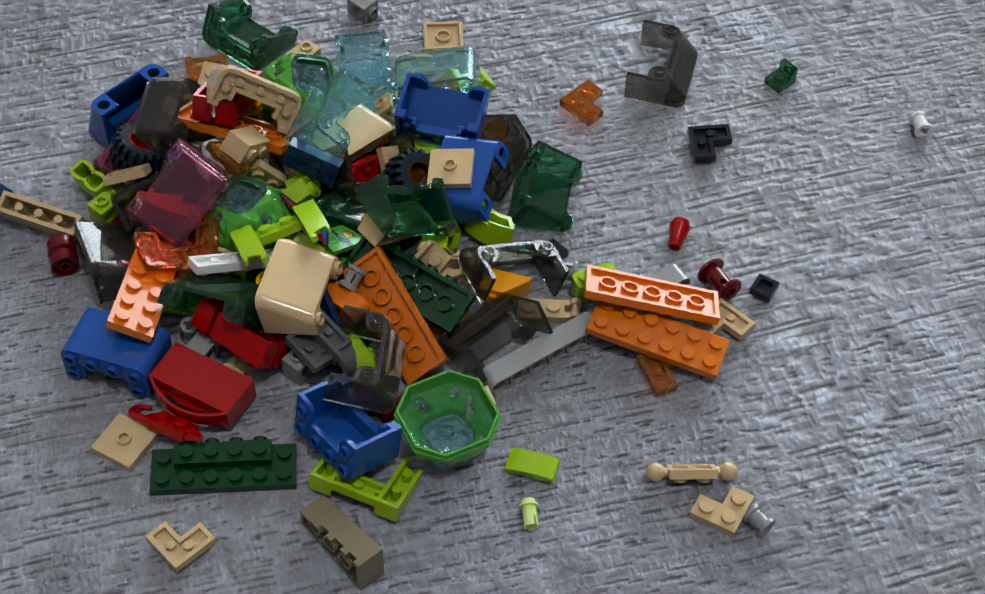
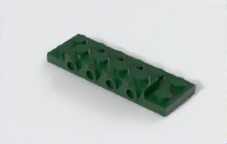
[343,236,477,335]
[149,436,297,496]

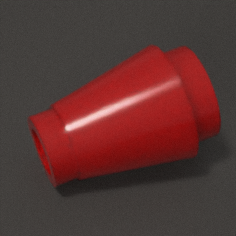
[668,217,691,251]

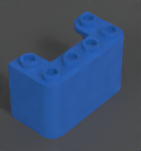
[61,307,172,399]
[294,373,402,481]

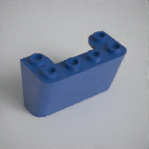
[88,64,173,150]
[424,135,510,224]

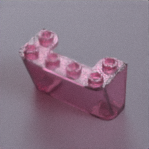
[126,138,229,249]

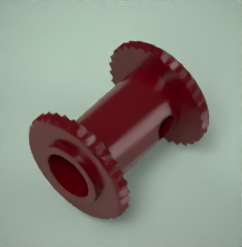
[697,258,742,302]

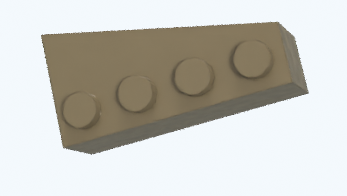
[299,495,385,591]

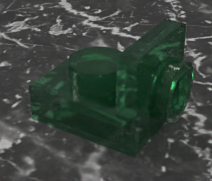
[764,58,798,94]

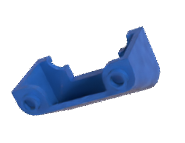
[394,72,490,146]

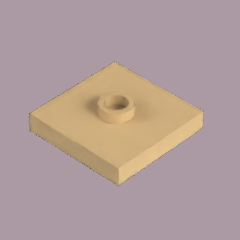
[423,21,464,55]
[427,148,475,189]
[91,413,159,472]

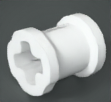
[908,111,933,138]

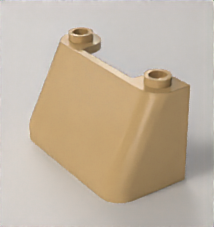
[206,65,302,135]
[302,104,396,187]
[255,239,343,335]

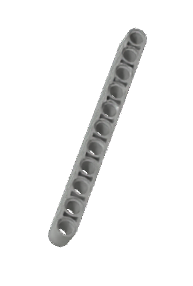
[478,264,691,395]

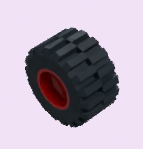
[109,123,168,178]

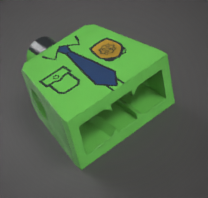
[317,225,362,264]

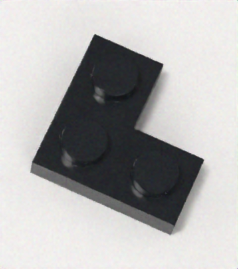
[687,124,733,163]

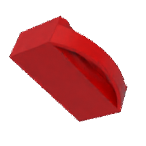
[149,342,256,429]

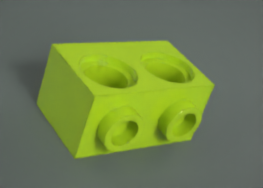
[86,182,136,231]

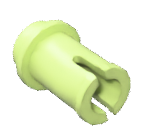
[519,497,539,531]

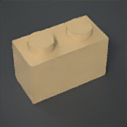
[220,126,271,164]

